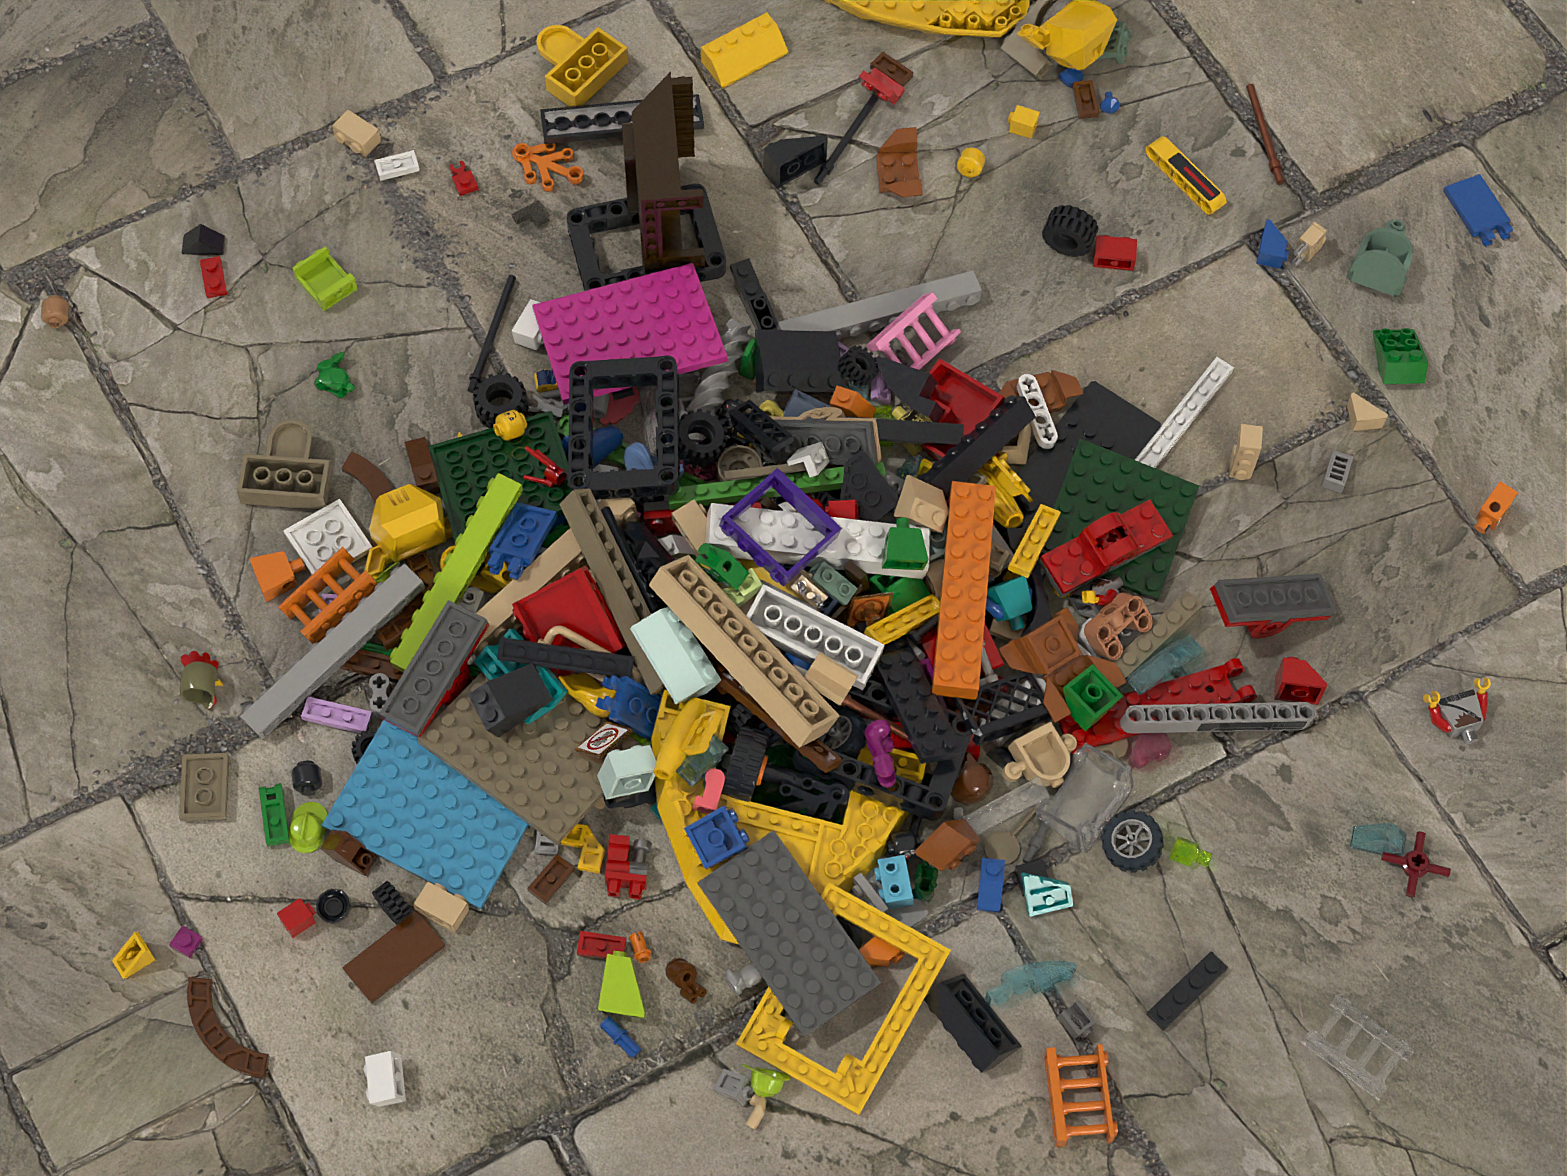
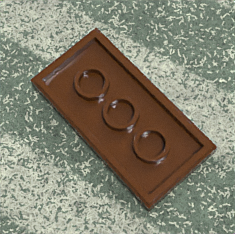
[342,910,445,1004]

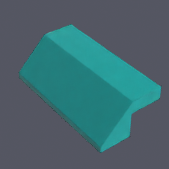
[474,629,568,724]

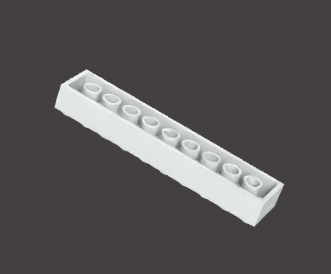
[706,503,930,579]

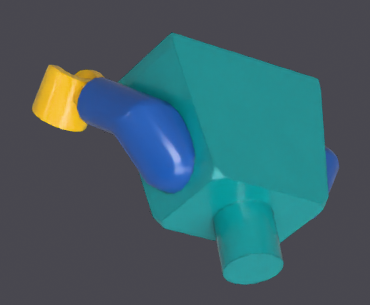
[986,571,1033,631]

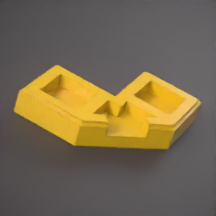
[560,823,605,874]

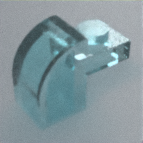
[676,734,729,787]

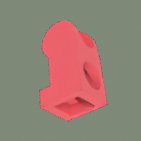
[692,768,725,814]

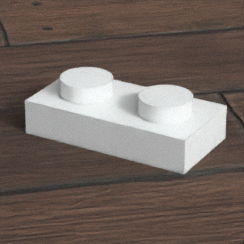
[374,150,420,181]

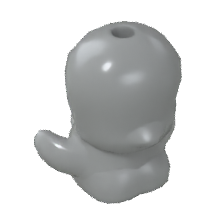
[725,962,763,996]

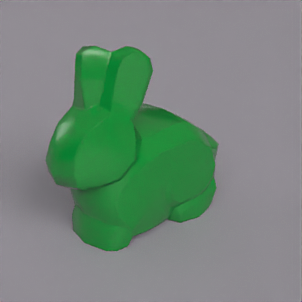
[314,352,355,398]

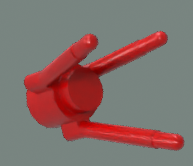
[523,446,567,488]

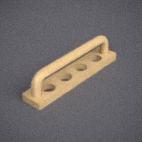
[538,626,641,683]

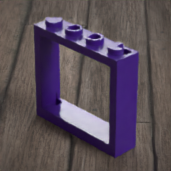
[719,468,842,587]

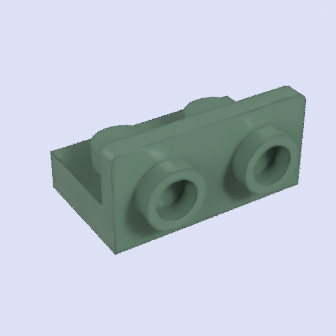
[1098,21,1131,64]
[809,561,858,605]

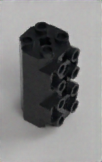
[621,521,675,609]

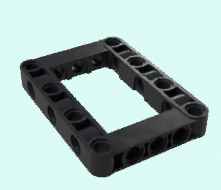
[566,183,726,291]
[568,355,680,500]
[793,679,973,821]

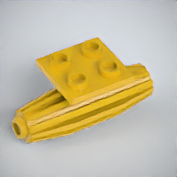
[976,456,1033,528]

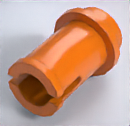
[629,931,652,963]

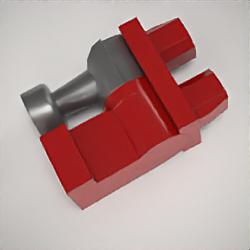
[605,834,652,900]

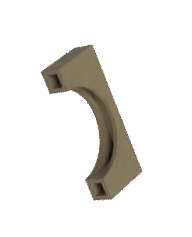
[1001,0,1058,80]

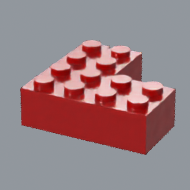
[921,359,1005,461]

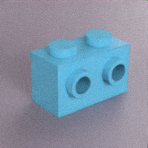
[874,855,914,910]

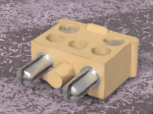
[1291,221,1327,267]
[789,569,828,608]

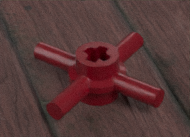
[1381,831,1451,897]

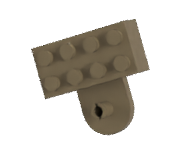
[237,419,333,510]

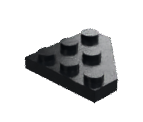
[840,450,900,522]

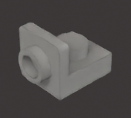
[713,1069,754,1107]

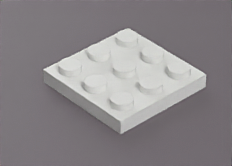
[283,499,373,575]

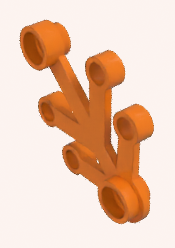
[512,143,584,192]

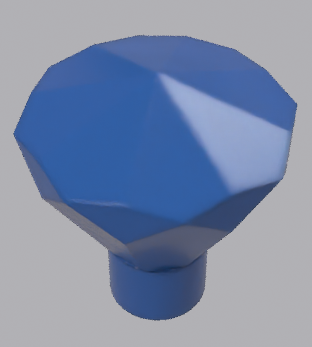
[1101,91,1120,113]

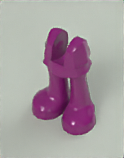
[864,720,896,788]

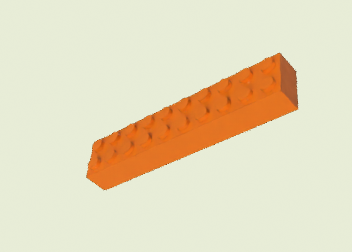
[932,481,996,699]

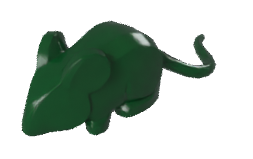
[912,842,938,902]

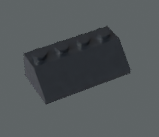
[924,974,1022,1073]

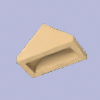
[1347,392,1388,431]

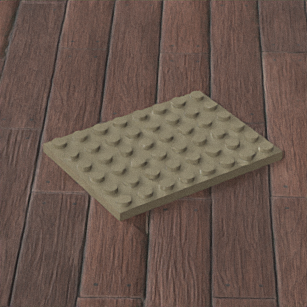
[417,672,643,845]

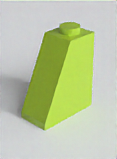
[598,951,646,1019]

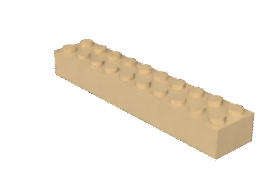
[471,498,639,660]
[649,555,840,748]

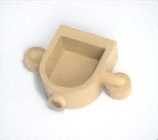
[1002,722,1077,788]

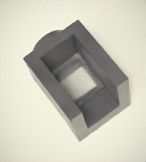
[1056,1000,1096,1039]

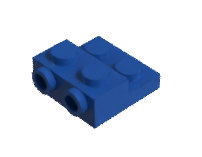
[684,806,750,869]

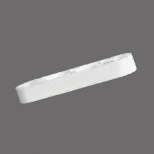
[1017,374,1058,449]

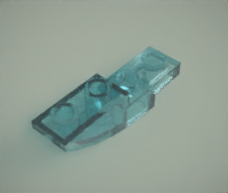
[1126,634,1204,695]
[985,961,1077,1006]

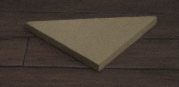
[724,462,807,480]

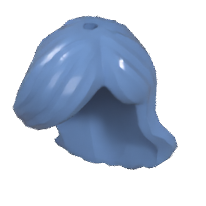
[624,442,685,482]

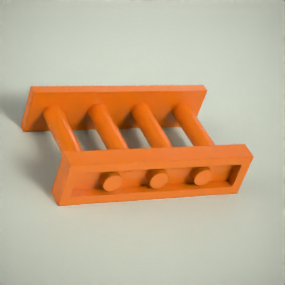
[278,547,378,644]
[1044,1044,1118,1147]

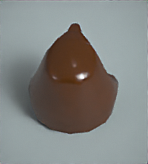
[950,752,994,805]

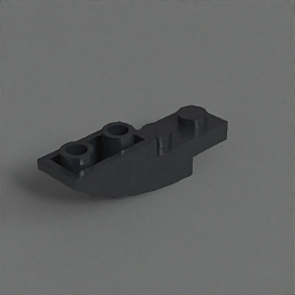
[729,258,778,330]

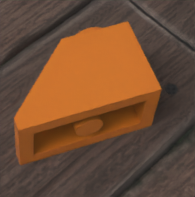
[829,386,876,418]
[859,936,906,967]

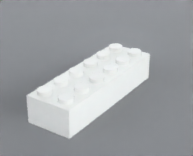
[747,584,884,690]

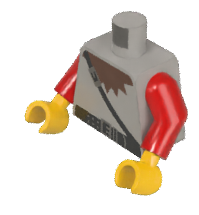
[1054,575,1123,618]
[1423,677,1491,745]

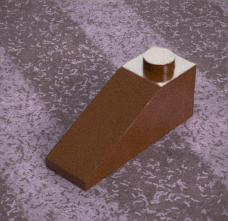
[404,437,440,495]

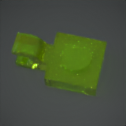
[1169,836,1212,867]

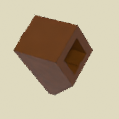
[320,830,378,876]

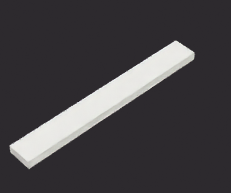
[1135,357,1234,468]

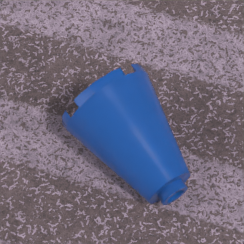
[562,425,624,468]

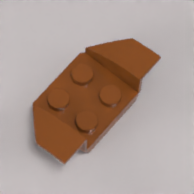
[876,127,923,198]
[999,370,1083,413]
[998,607,1082,675]
[1042,654,1126,723]

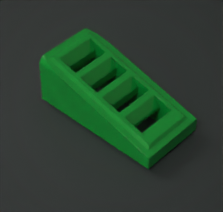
[738,339,756,380]

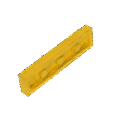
[1008,504,1061,578]
[864,594,940,645]

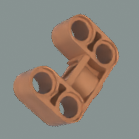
[1084,593,1153,660]

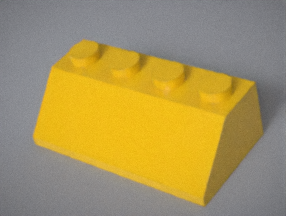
[701,12,788,89]

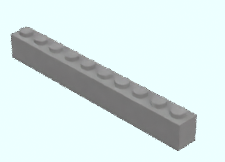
[777,270,982,341]
[240,564,425,740]

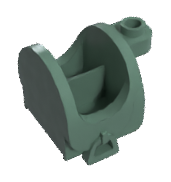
[1346,219,1414,298]

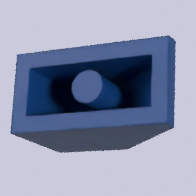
[1256,219,1289,269]
[977,858,1005,912]

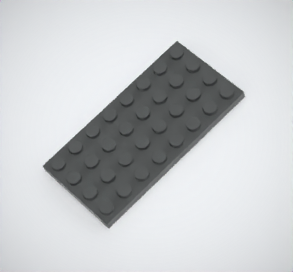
[697,830,881,1038]

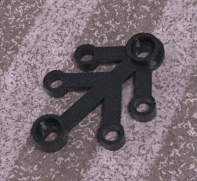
[767,774,849,822]

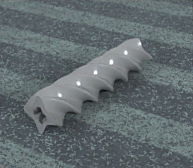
[687,319,751,416]

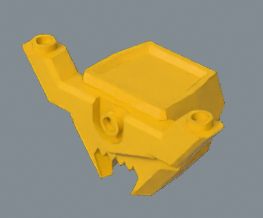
[1017,0,1117,70]
[364,484,454,580]

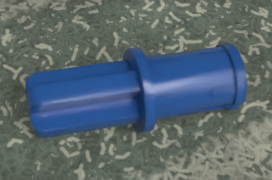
[600,1016,641,1058]

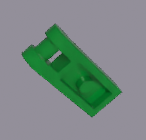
[259,783,290,847]

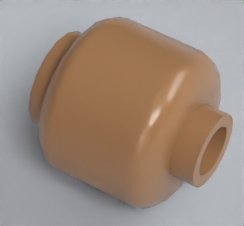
[41,295,69,328]

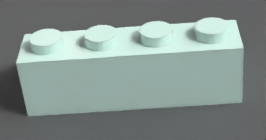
[630,607,721,704]

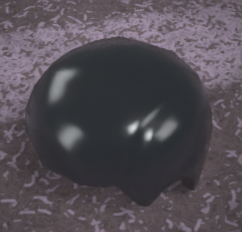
[316,889,351,924]

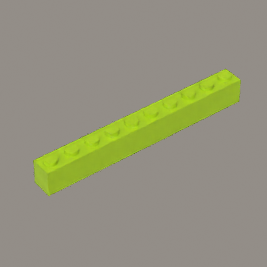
[390,473,523,673]

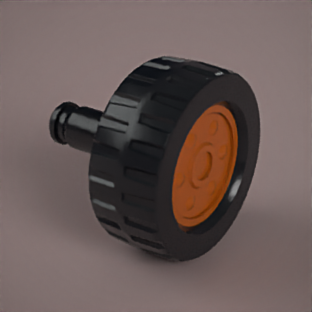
[721,726,804,802]

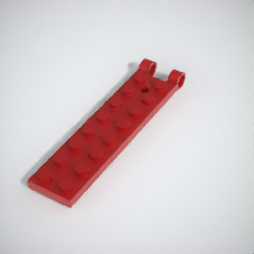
[1057,658,1257,754]

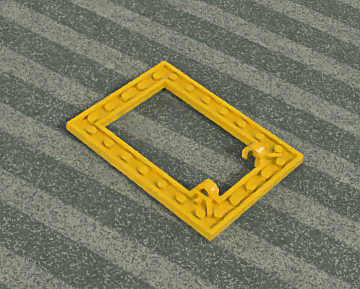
[736,882,951,1115]

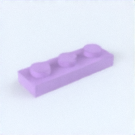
[301,697,373,734]

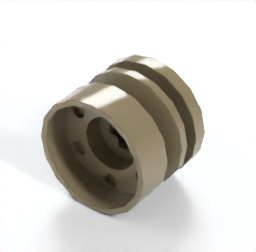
[716,445,763,482]

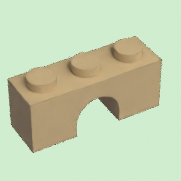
[1229,424,1263,480]

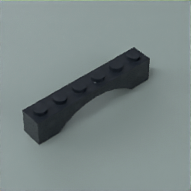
[1001,528,1052,637]

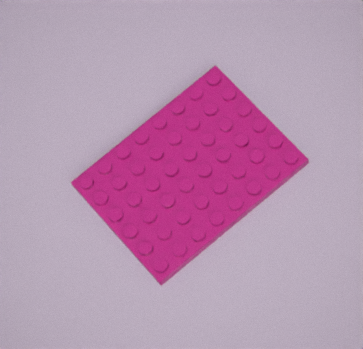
[532,263,728,405]

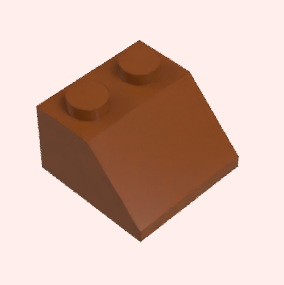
[914,819,981,871]

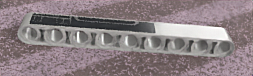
[1120,702,1316,733]

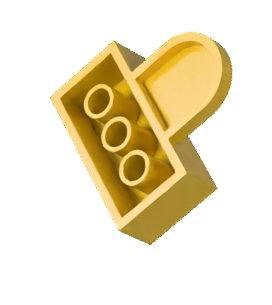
[537,25,629,107]

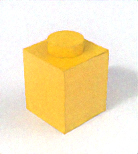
[1007,105,1040,139]

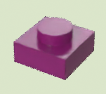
[169,925,203,958]

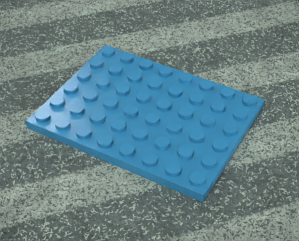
[322,720,529,909]

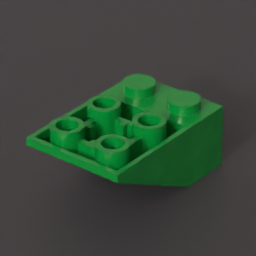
[1373,328,1428,384]
[869,574,931,638]

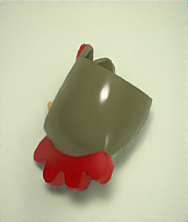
[179,651,223,709]

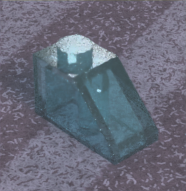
[1350,822,1407,856]

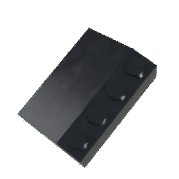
[755,329,844,395]

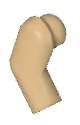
[745,1094,767,1130]

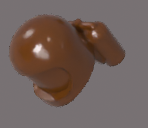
[665,958,707,1004]

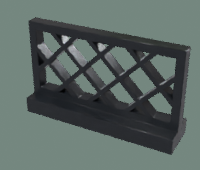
[953,672,1052,746]

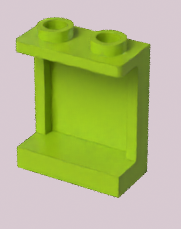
[292,246,357,311]

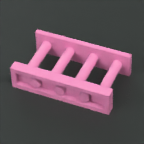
[866,292,961,370]

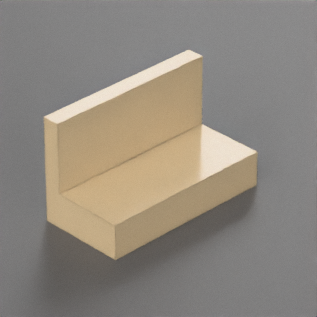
[804,652,859,705]

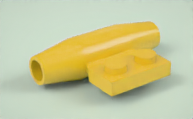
[653,697,722,780]

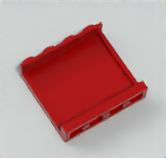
[512,566,627,680]

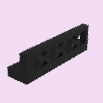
[728,399,794,465]

